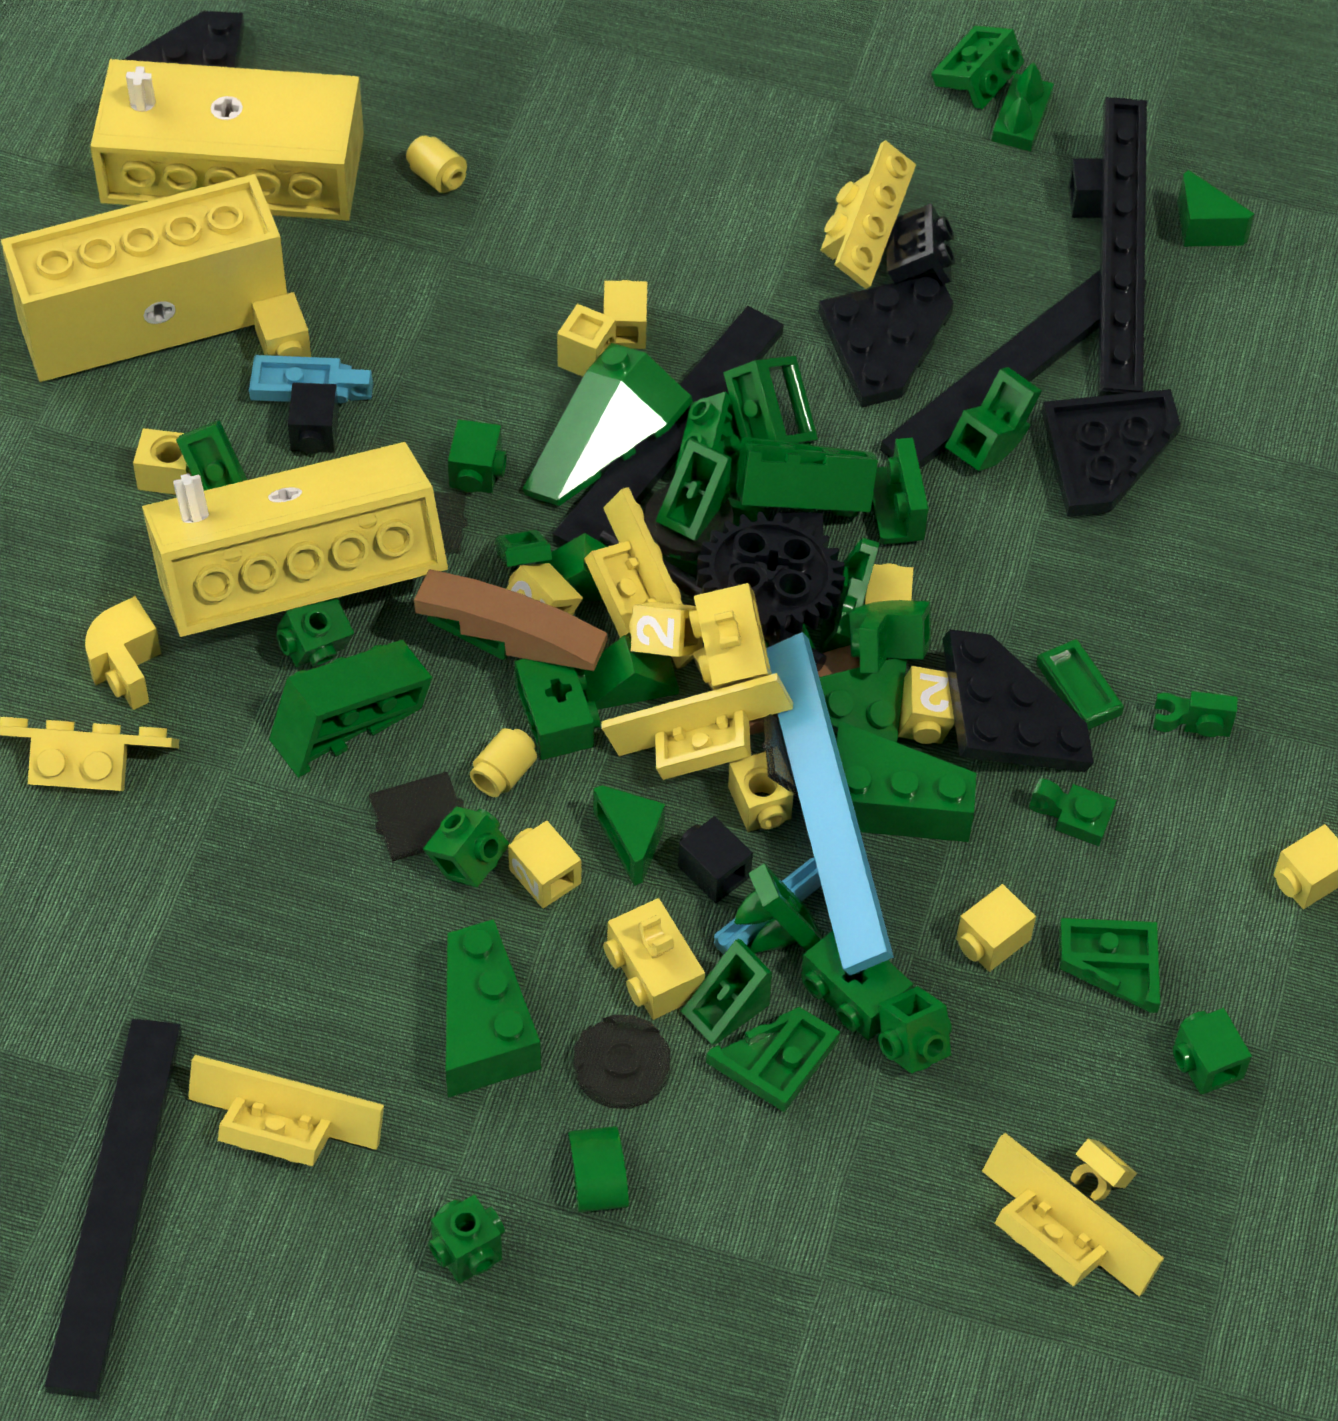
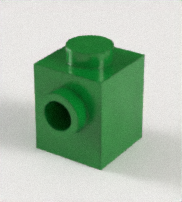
[448,419,507,493]
[1173,1007,1252,1095]

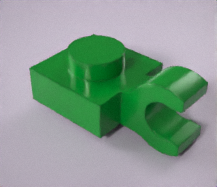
[1153,691,1238,737]
[1028,778,1117,846]

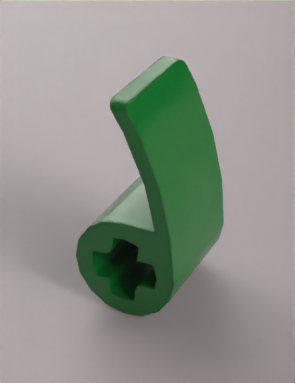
[568,1126,629,1213]

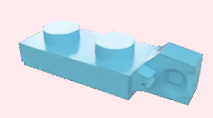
[249,355,373,403]

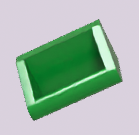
[723,356,818,444]

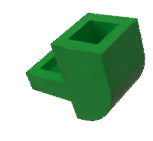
[945,367,1042,471]
[849,600,931,673]

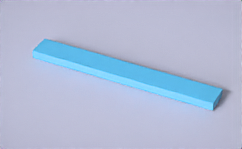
[766,632,894,976]

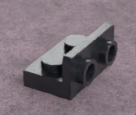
[887,203,955,285]

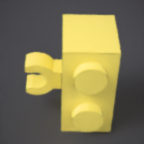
[689,583,772,689]
[603,898,705,1020]

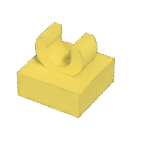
[1070,1139,1137,1201]

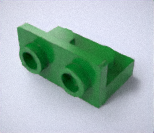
[931,26,1024,109]
[675,391,741,494]
[872,437,929,544]

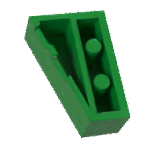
[735,437,878,517]
[269,639,432,778]
[836,721,977,842]
[446,919,541,1098]

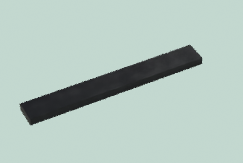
[1098,97,1147,396]
[880,270,1147,469]
[553,306,784,547]
[45,1018,182,1399]

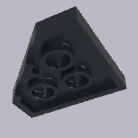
[122,11,244,68]
[818,273,953,408]
[1041,389,1180,517]
[942,629,1094,772]

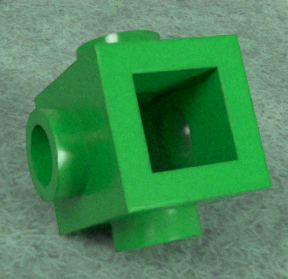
[276,598,355,667]
[423,806,510,888]
[878,986,952,1074]
[428,1194,505,1284]

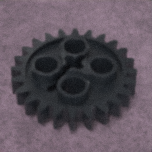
[696,512,845,639]

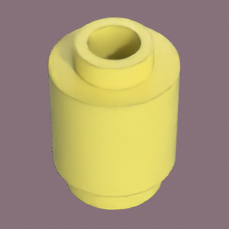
[406,135,467,193]
[470,728,537,797]

